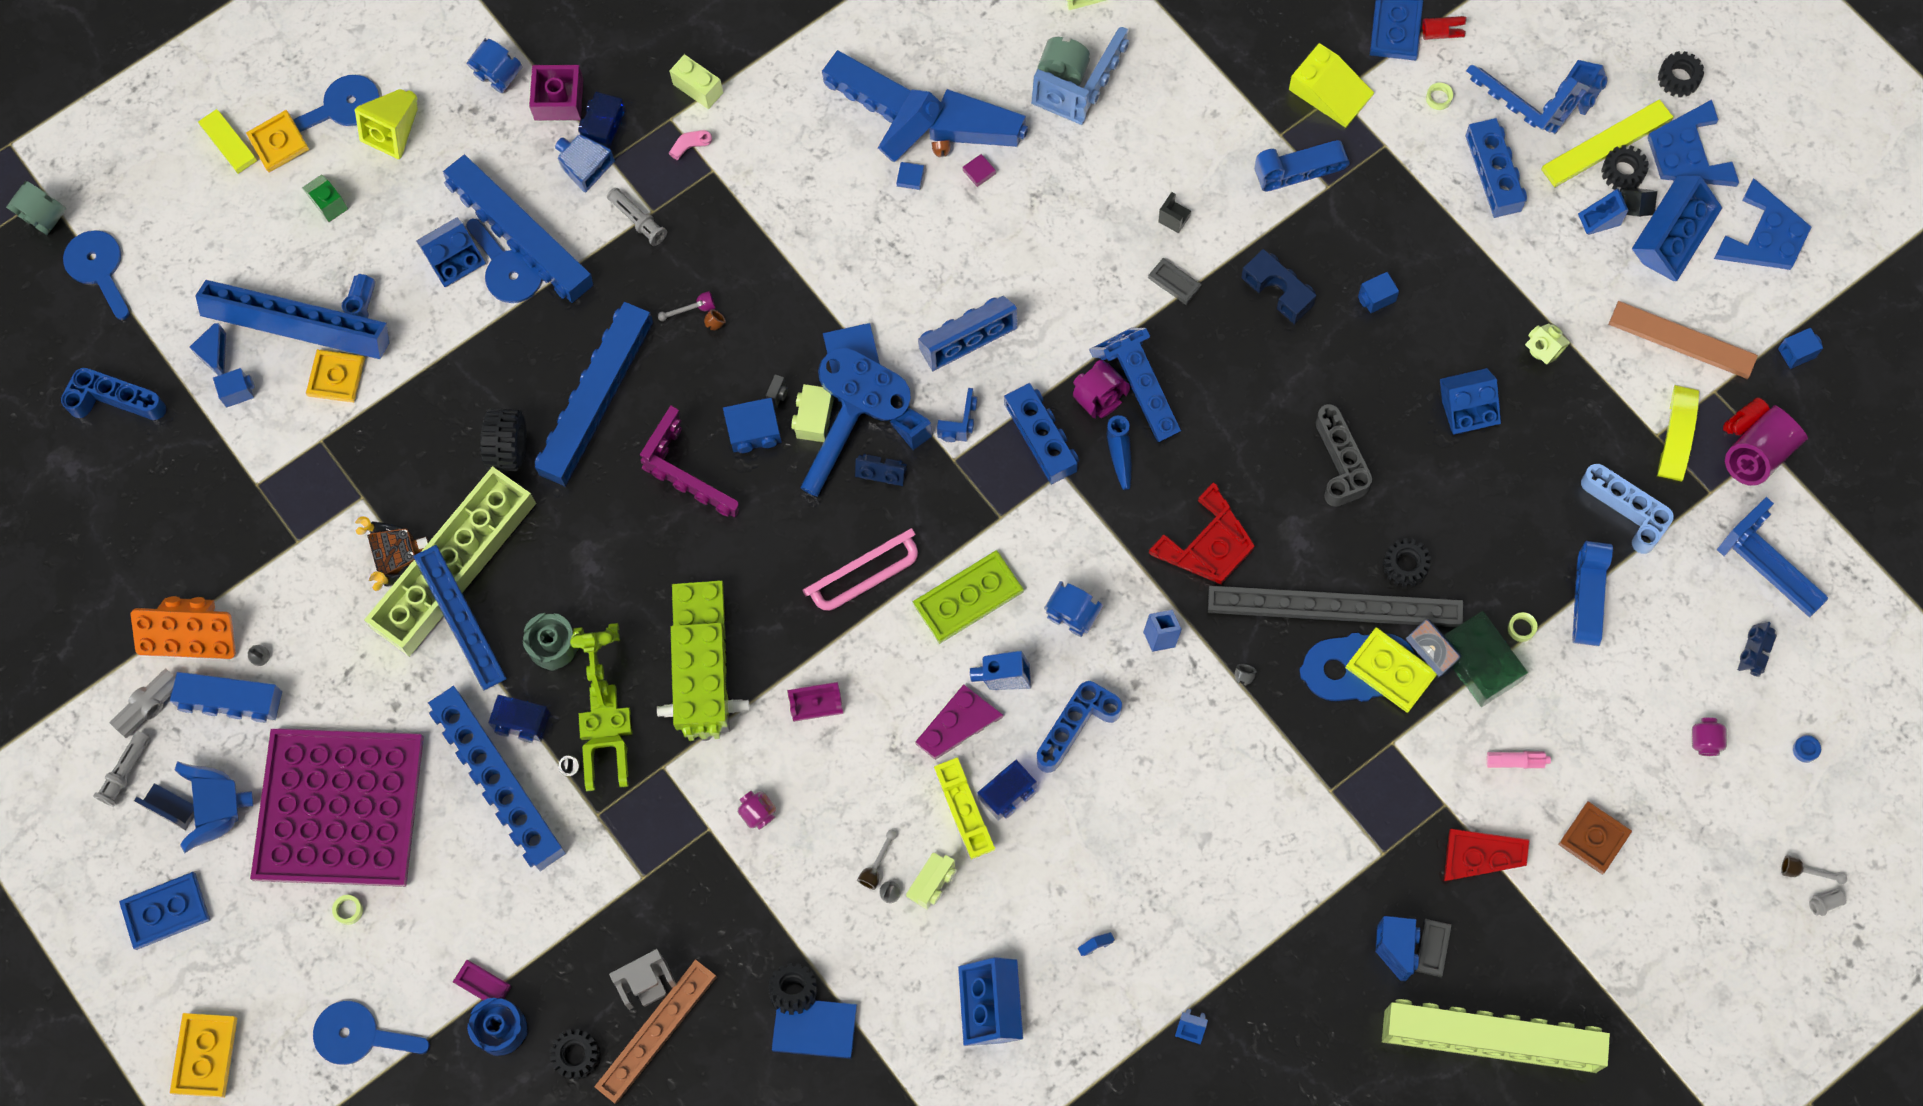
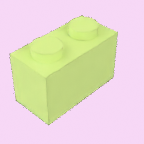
[670,54,723,109]
[792,384,834,442]

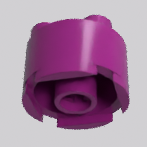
[1073,360,1130,419]

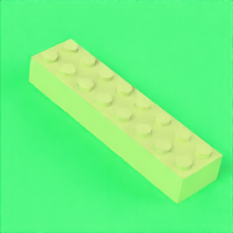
[364,466,536,657]
[1382,999,1610,1073]

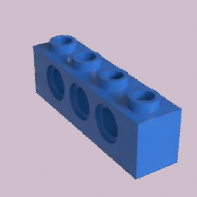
[1465,118,1527,218]
[1004,383,1079,485]

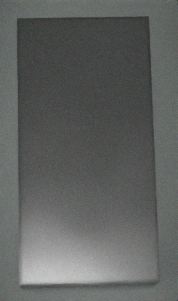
[1148,258,1201,305]
[1415,919,1451,977]

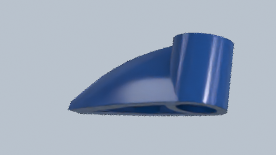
[1107,415,1131,490]

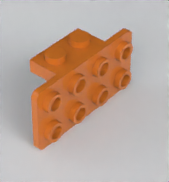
[131,596,236,659]

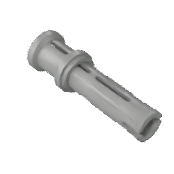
[607,187,667,246]
[93,731,151,807]

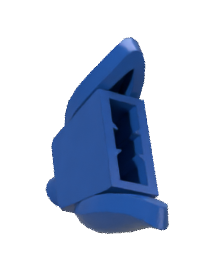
[174,761,253,854]

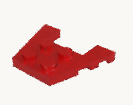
[1149,482,1255,584]

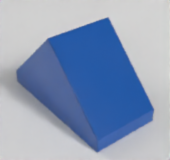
[1578,189,1628,235]
[189,323,226,376]
[890,408,932,450]

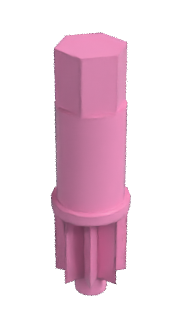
[1486,751,1551,769]

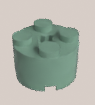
[1037,37,1090,86]
[6,181,67,235]
[523,613,578,671]

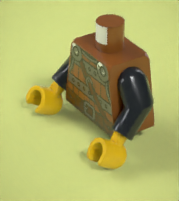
[355,516,429,591]

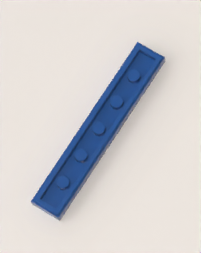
[413,545,506,691]

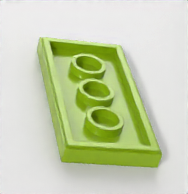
[912,550,1024,644]

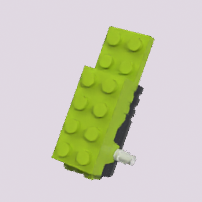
[657,581,750,741]

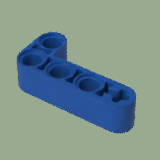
[1254,140,1350,192]
[61,368,166,420]
[1572,541,1613,646]
[1037,681,1122,773]

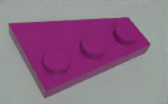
[915,684,1003,760]

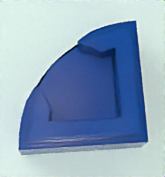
[1078,932,1115,956]

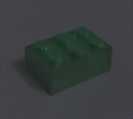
[1444,611,1528,707]

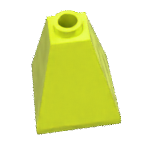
[355,89,418,160]

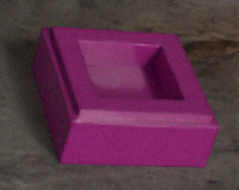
[963,154,996,187]

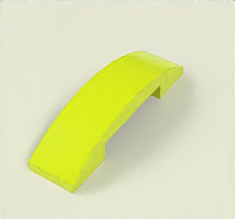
[1657,385,1699,482]
[934,757,995,860]

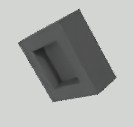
[766,375,788,408]

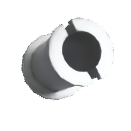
[1809,889,1846,916]

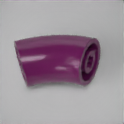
[1725,405,1808,486]

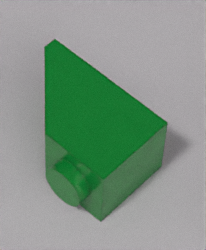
[302,174,348,222]

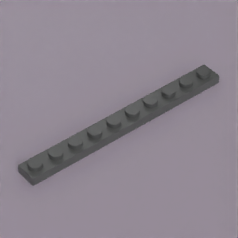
[1208,586,1463,627]

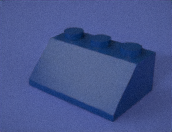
[958,957,1023,1046]

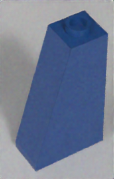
[929,89,1028,147]

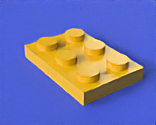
[170,1013,238,1098]

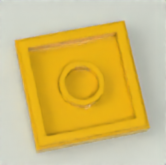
[246,110,310,173]
[306,349,365,403]

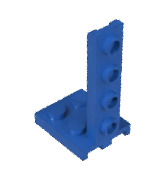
[1466,65,1591,134]
[1089,328,1181,442]
[1717,497,1828,618]

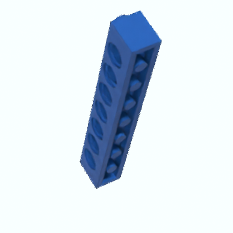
[428,686,566,871]

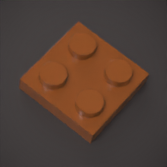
[1558,801,1632,875]

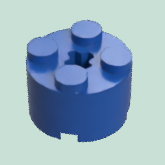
[466,38,523,93]
[1044,581,1103,637]
[467,998,527,1056]

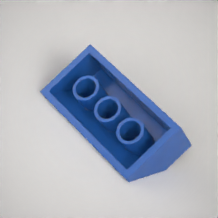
[1632,175,1722,281]
[918,296,1017,372]

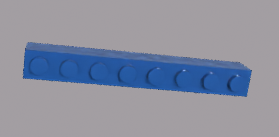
[443,154,593,303]
[195,280,390,359]
[535,302,653,486]

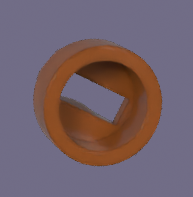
[931,140,951,157]
[704,309,726,331]

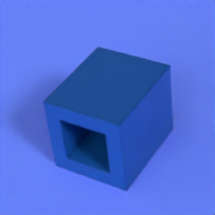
[1358,272,1399,313]
[1778,328,1823,369]
[213,368,255,408]
[1143,610,1182,652]

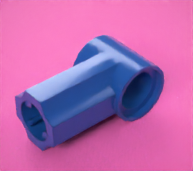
[342,274,376,318]

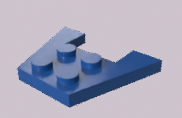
[1647,99,1739,187]
[1714,178,1812,270]

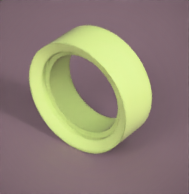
[1426,83,1453,110]
[1508,612,1537,642]
[332,895,363,925]

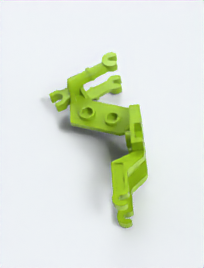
[570,623,632,791]

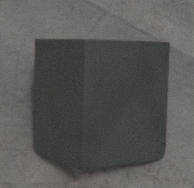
[1621,188,1657,217]
[1158,192,1191,233]

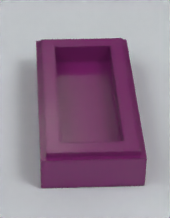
[453,960,512,1000]

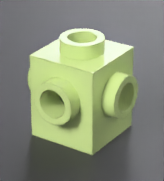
[1525,323,1570,364]

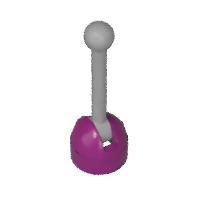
[658,291,716,321]

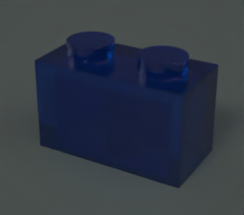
[578,92,626,149]
[488,694,551,743]
[977,759,1037,821]

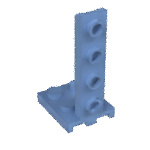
[1031,27,1130,125]

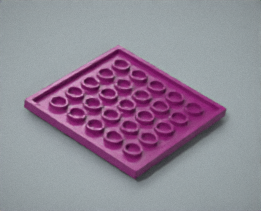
[250,729,424,887]

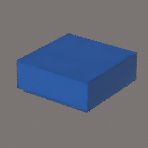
[896,162,924,190]

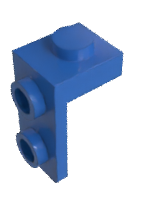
[937,388,978,442]

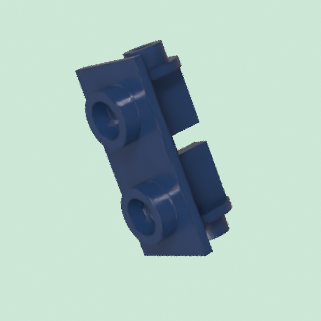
[855,453,907,486]
[1737,622,1777,677]

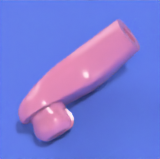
[669,130,712,160]

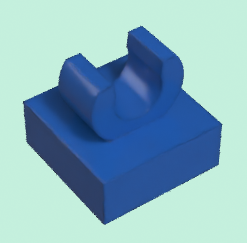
[1175,1008,1208,1044]

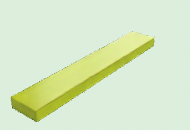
[1541,99,1673,188]

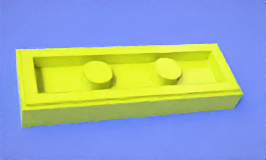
[198,109,257,174]

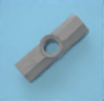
[109,668,176,738]

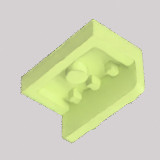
[906,853,956,910]

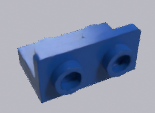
[1555,60,1607,115]

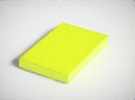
[1345,627,1437,713]

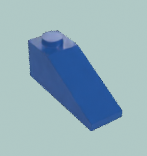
[878,89,944,162]

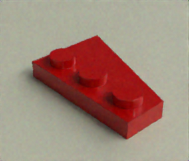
[1444,829,1529,881]

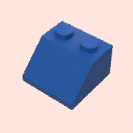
[723,398,782,453]

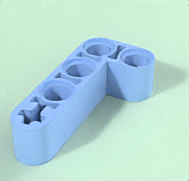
[1581,464,1673,554]

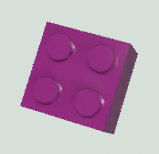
[529,65,584,121]

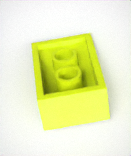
[1289,43,1374,128]

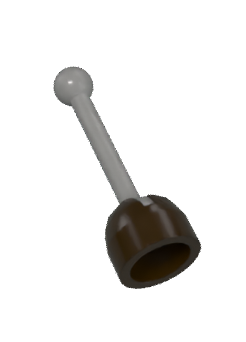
[857,830,897,890]
[1781,855,1847,884]

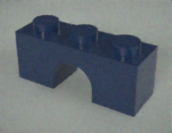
[1241,249,1317,324]

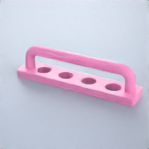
[802,528,918,611]

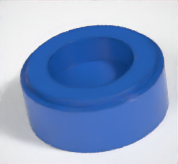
[1793,735,1821,763]

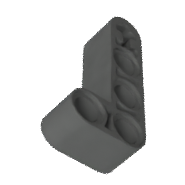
[1316,404,1372,507]

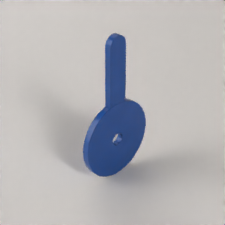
[293,75,380,132]
[466,219,542,303]
[63,230,130,320]
[313,1001,430,1065]

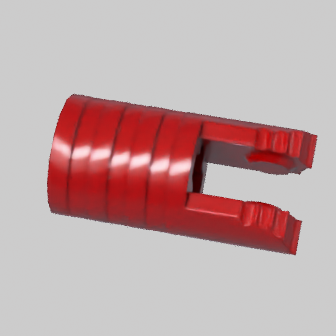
[1422,16,1467,40]
[1723,398,1770,436]

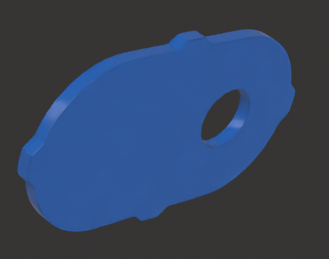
[1299,633,1419,702]

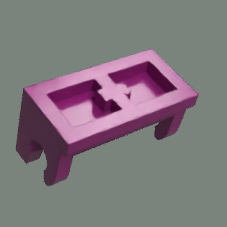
[787,682,843,722]

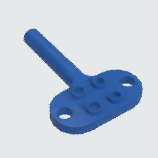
[800,348,911,497]

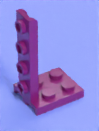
[640,405,738,517]

